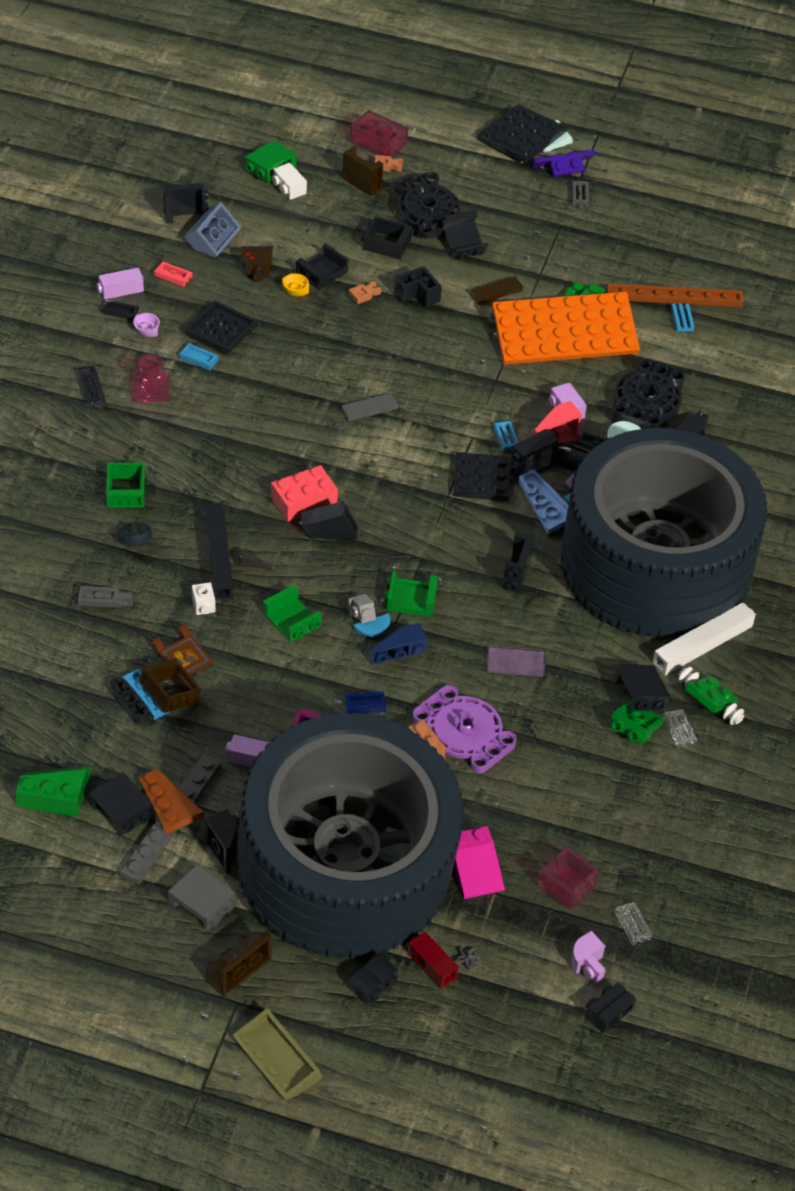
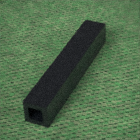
[204,502,233,600]

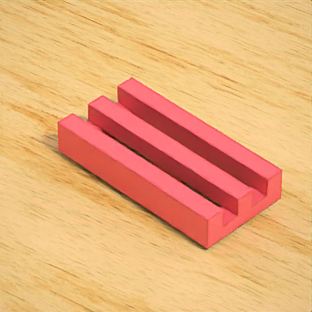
[154,262,192,287]

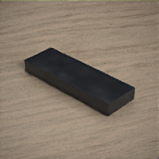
[77,365,106,409]

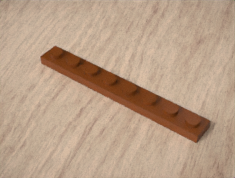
[607,284,743,307]

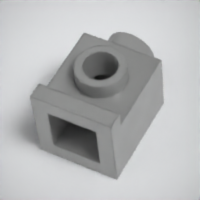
[348,594,376,623]

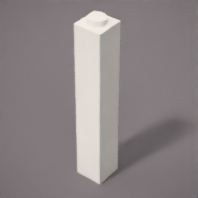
[653,602,756,675]

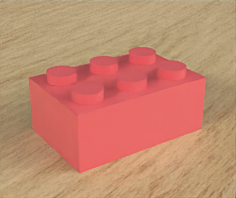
[271,465,338,522]

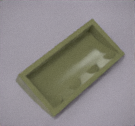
[232,1008,323,1101]

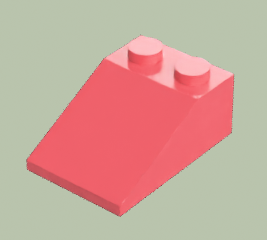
[532,401,582,457]

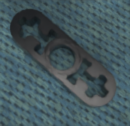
[109,677,149,723]

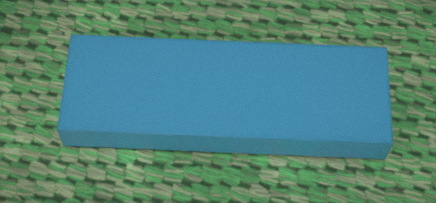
[122,668,169,720]

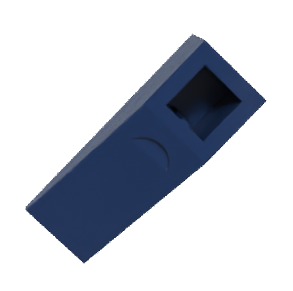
[370,623,428,665]

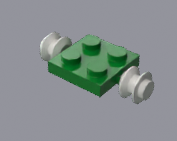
[678,667,744,725]

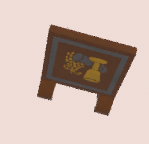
[151,624,213,675]

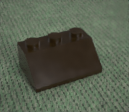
[205,931,272,997]

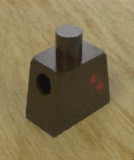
[241,246,273,281]

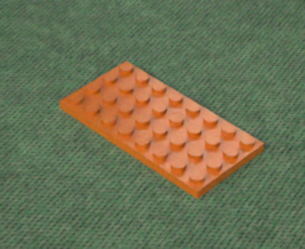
[492,292,640,365]

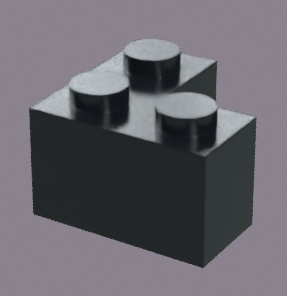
[394,266,442,307]

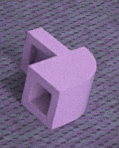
[571,931,605,985]

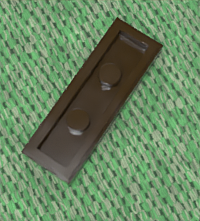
[470,276,523,305]

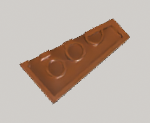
[139,769,205,834]

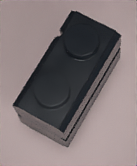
[585,982,636,1033]

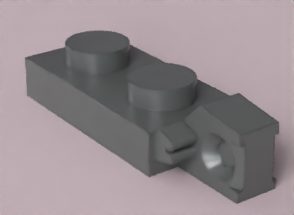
[78,586,133,608]

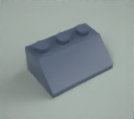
[184,202,242,257]

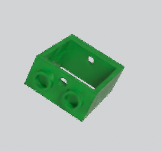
[106,463,145,508]

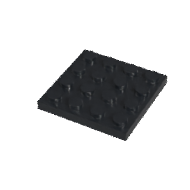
[477,104,567,163]

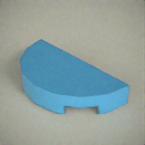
[354,613,391,638]

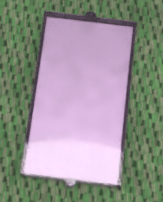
[485,645,547,677]

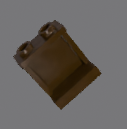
[342,146,383,196]

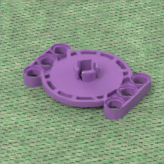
[413,685,517,773]

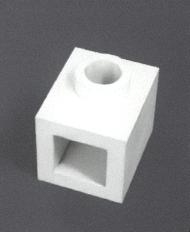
[192,582,215,615]

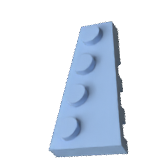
[519,469,568,535]

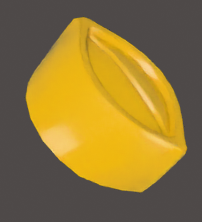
[282,274,309,296]

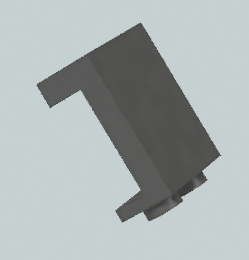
[168,865,236,931]

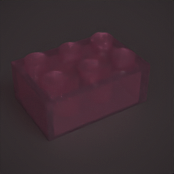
[350,110,408,157]

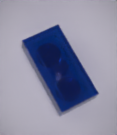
[344,691,386,714]

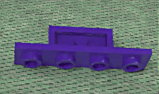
[531,149,596,178]

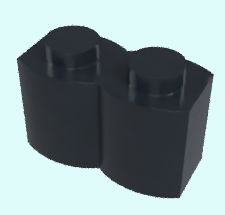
[348,954,398,1004]

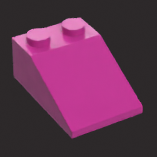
[453,826,505,899]

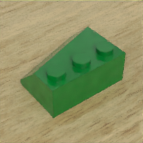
[15,765,93,817]

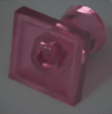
[133,354,169,402]

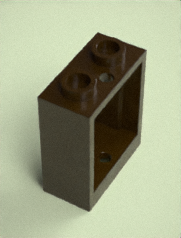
[139,659,202,713]

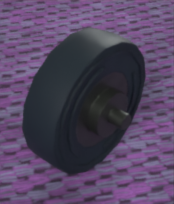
[118,523,152,545]

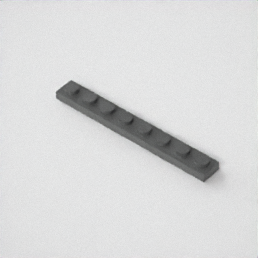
[121,753,221,885]

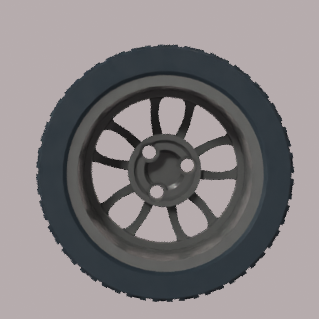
[561,428,767,638]
[237,713,464,959]

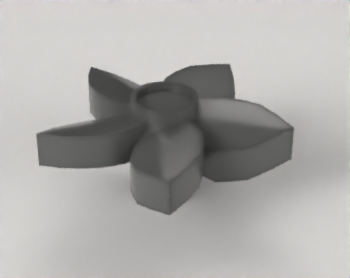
[456,948,482,970]

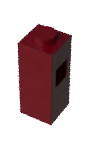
[408,931,459,989]

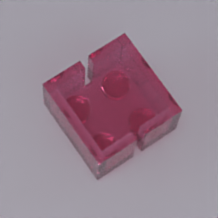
[538,846,600,910]

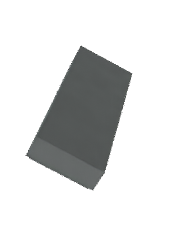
[342,393,398,422]

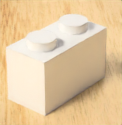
[272,163,307,200]

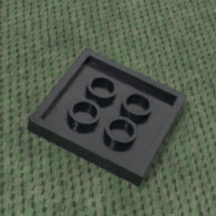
[184,300,258,355]
[453,452,511,501]

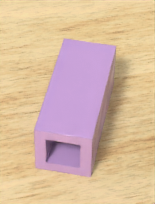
[97,268,144,300]
[225,734,269,768]

